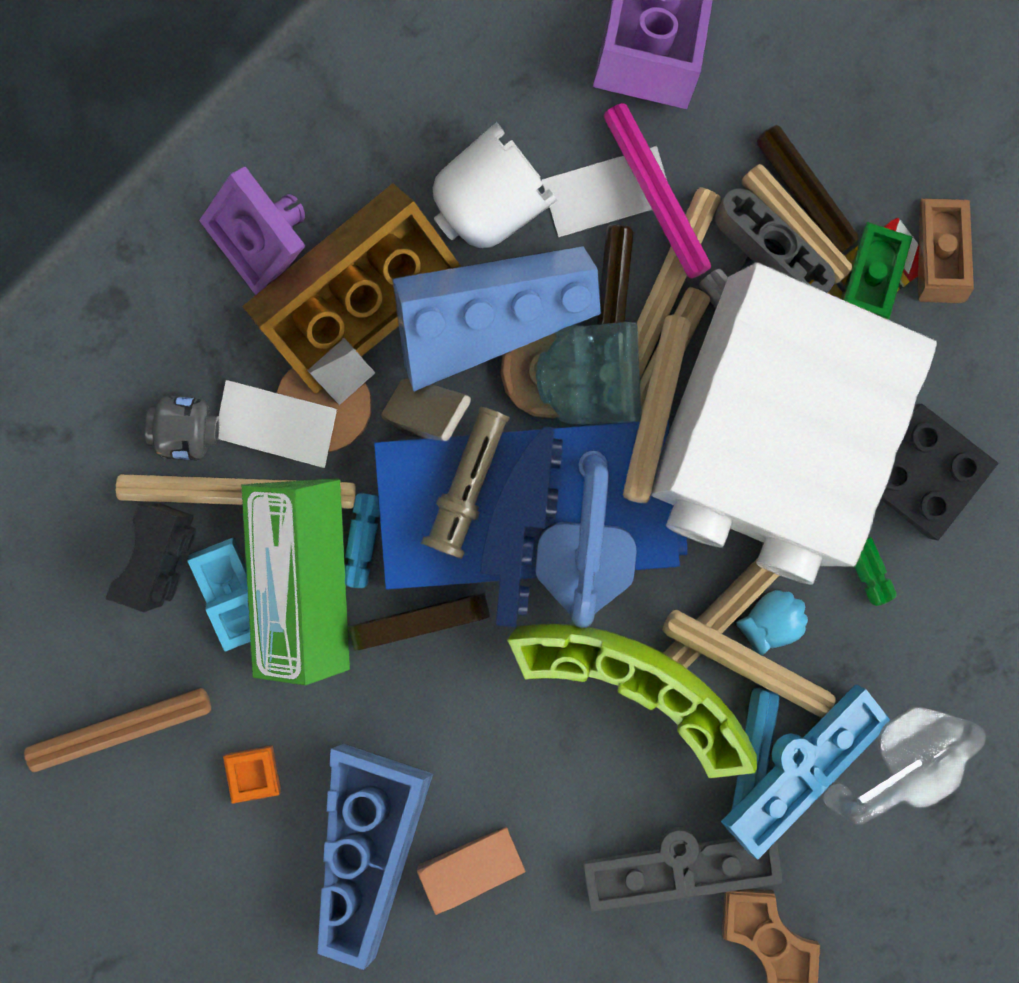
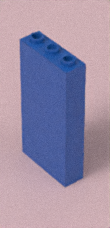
[374,420,687,590]

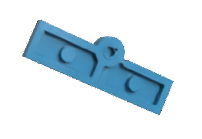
[721,684,892,860]

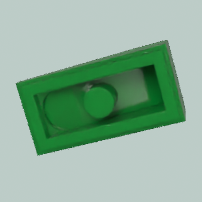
[840,222,913,320]

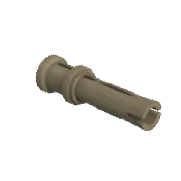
[421,407,509,559]

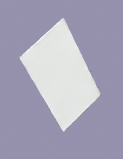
[542,146,667,237]
[218,380,337,468]

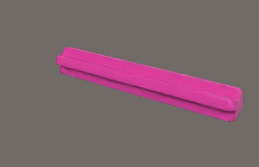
[604,103,711,278]

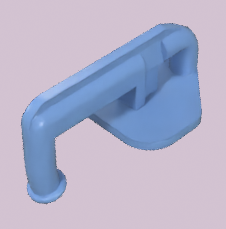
[535,451,636,628]

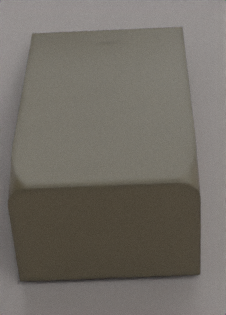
[381,378,471,441]

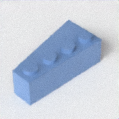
[393,246,601,392]

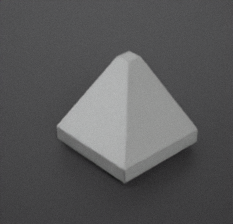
[308,338,375,405]

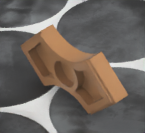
[722,889,820,983]

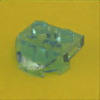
[536,322,641,424]

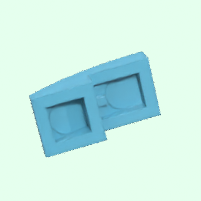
[187,538,250,652]

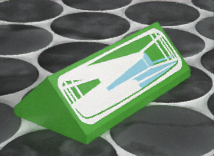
[241,478,350,685]

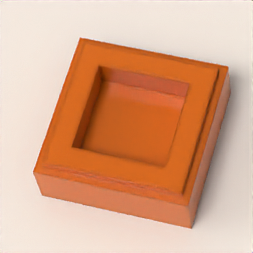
[223,745,281,804]

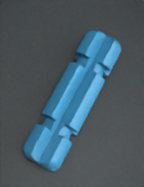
[345,493,380,588]

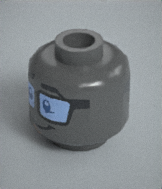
[145,396,219,461]

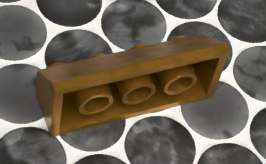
[242,183,461,394]

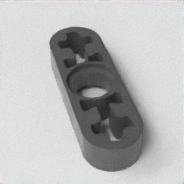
[715,189,835,293]

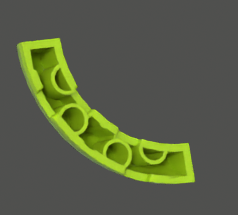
[508,624,757,778]

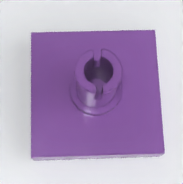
[199,166,305,295]

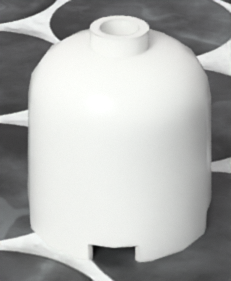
[432,122,557,248]

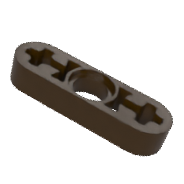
[348,593,490,651]

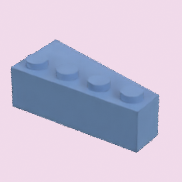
[317,744,433,970]

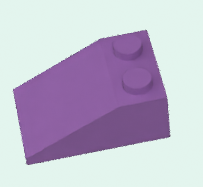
[593,0,713,109]

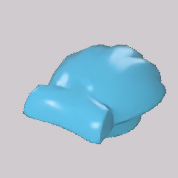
[736,590,808,655]

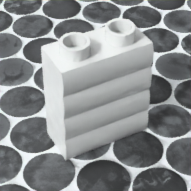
[650,263,937,585]

